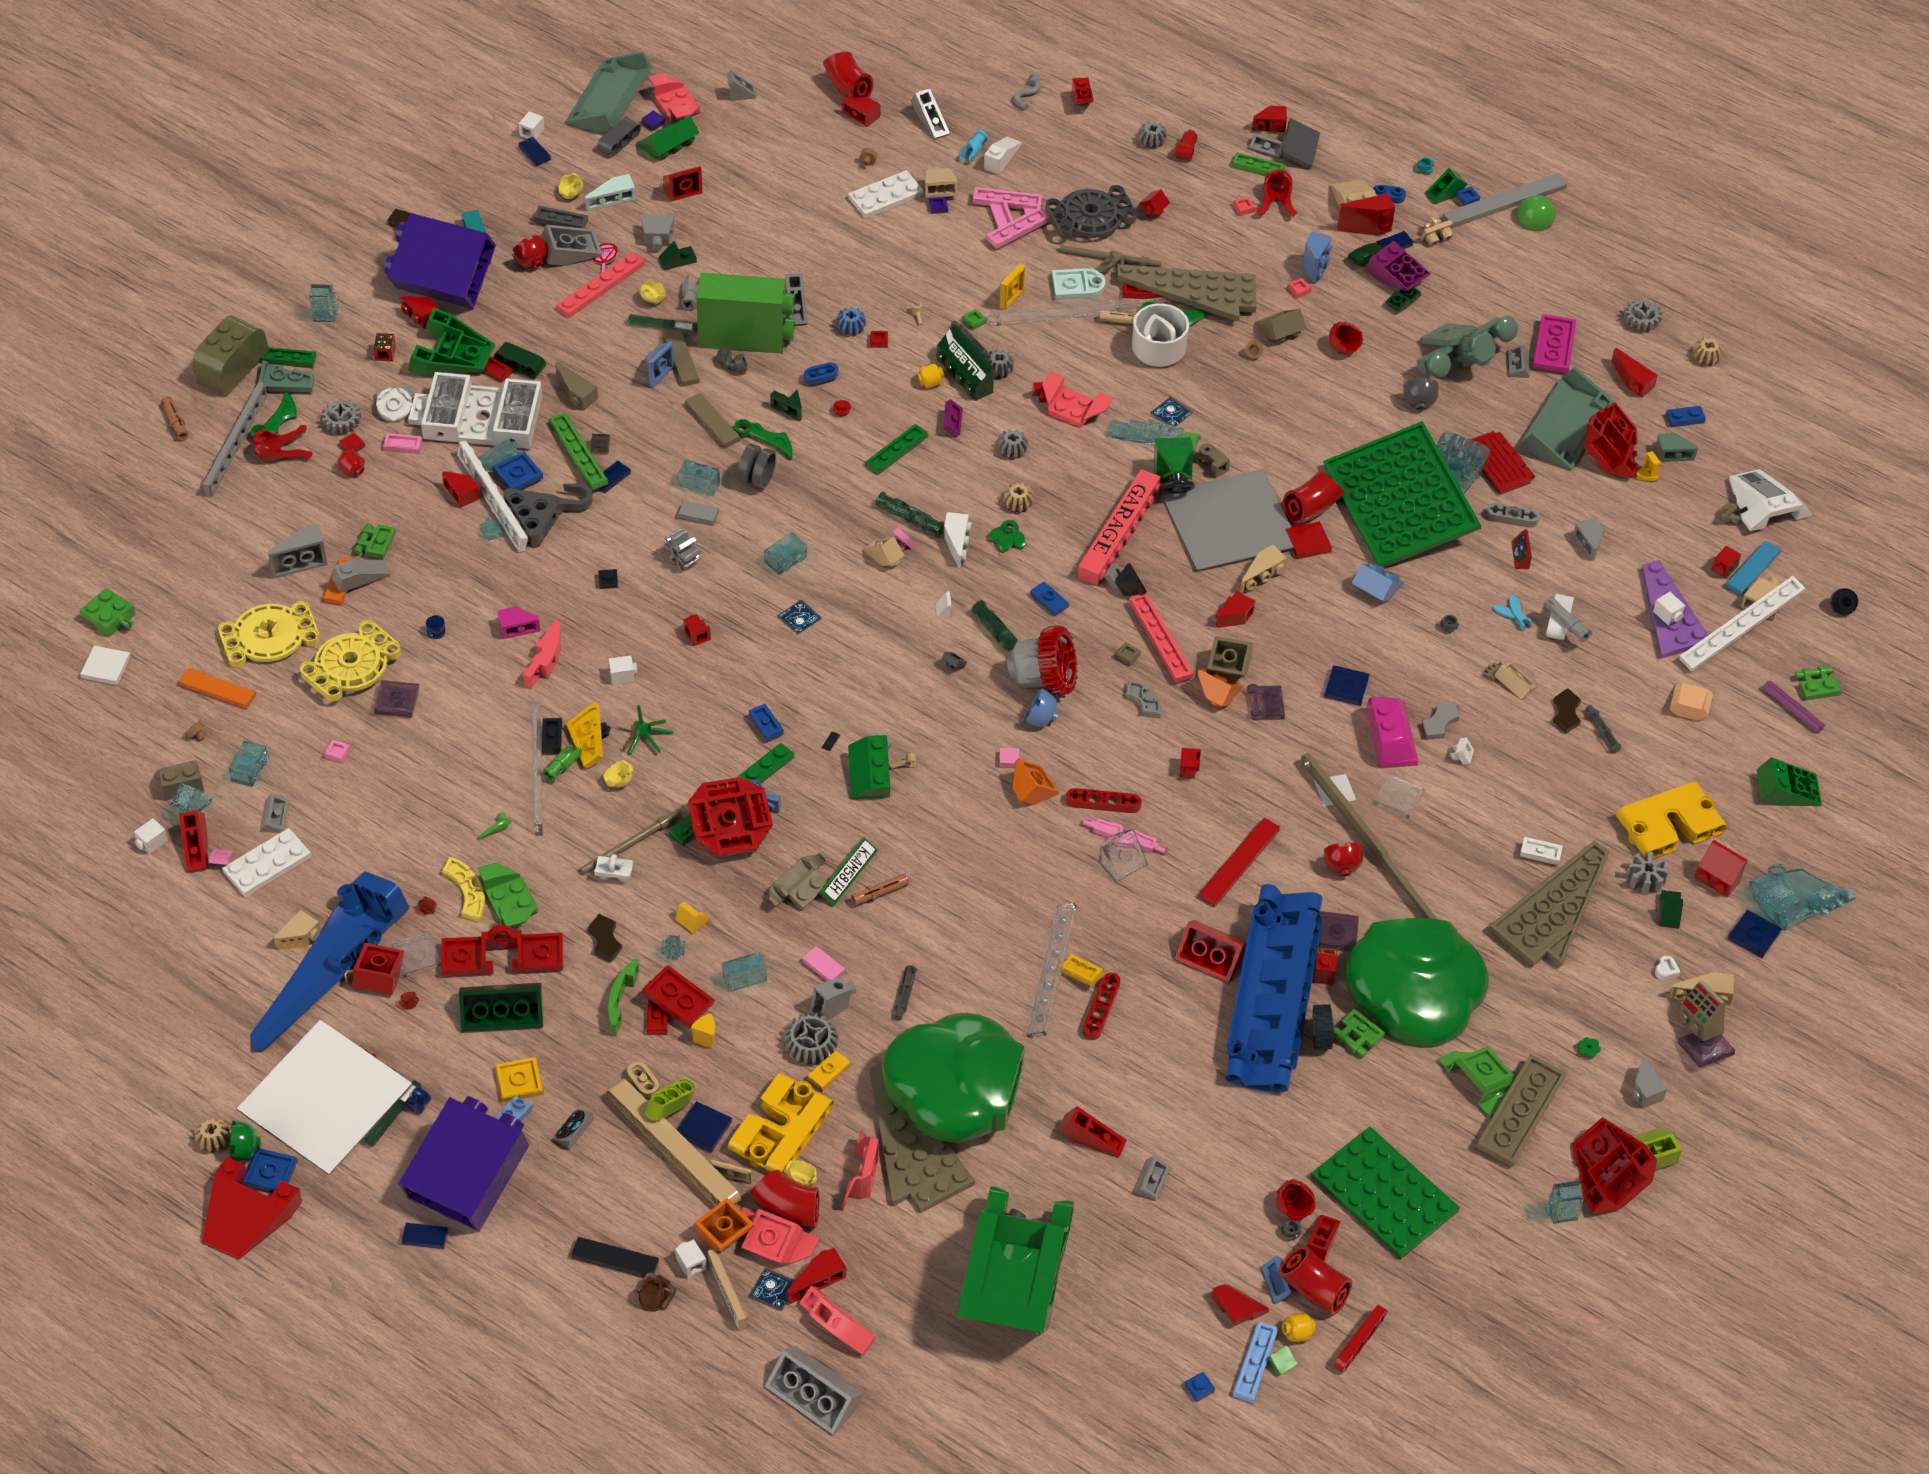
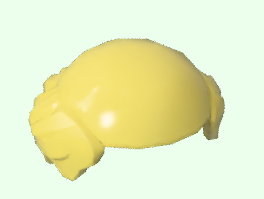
[558,173,583,199]
[640,279,666,304]
[603,760,633,788]
[784,1159,817,1186]

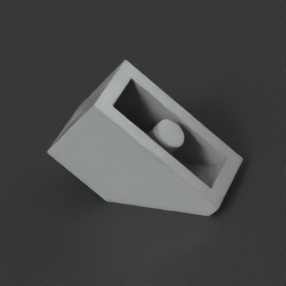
[1573,517,1604,561]
[1632,1058,1667,1109]

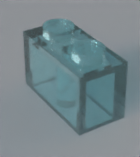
[309,284,339,322]
[679,460,720,496]
[764,532,807,575]
[229,741,269,787]
[722,952,767,992]
[1546,1181,1584,1224]

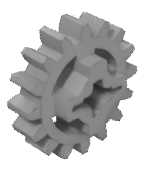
[1624,298,1662,331]
[321,399,361,433]

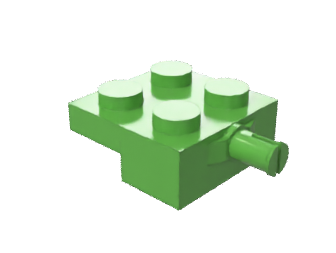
[79,588,136,637]

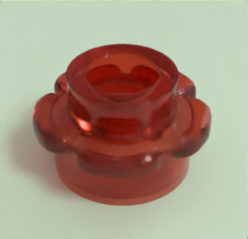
[418,896,437,914]
[399,992,419,1009]

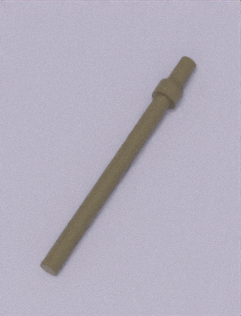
[1060,245,1162,267]
[579,810,681,875]

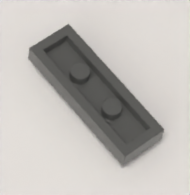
[534,206,588,228]

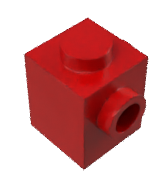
[1139,189,1170,217]

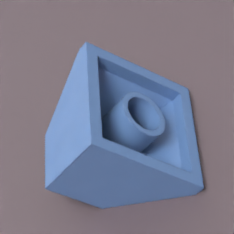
[646,341,674,388]

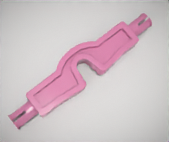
[1083,817,1167,854]

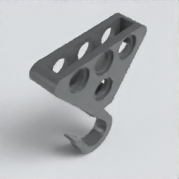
[504,483,593,548]

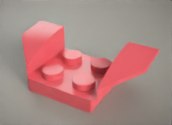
[648,74,700,122]
[1042,371,1114,428]
[841,1130,879,1211]
[739,1207,820,1265]

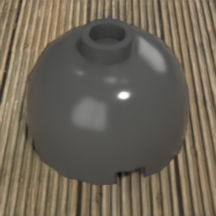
[1403,378,1439,410]

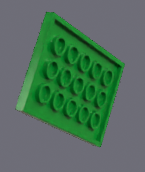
[1311,1126,1460,1260]

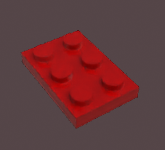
[642,964,715,1029]

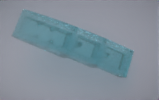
[1107,419,1184,444]

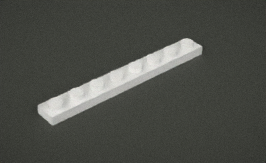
[458,441,528,552]
[1679,576,1805,672]

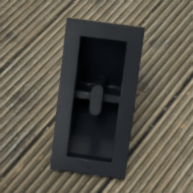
[1116,563,1147,596]

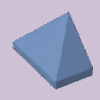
[1261,1256,1294,1303]

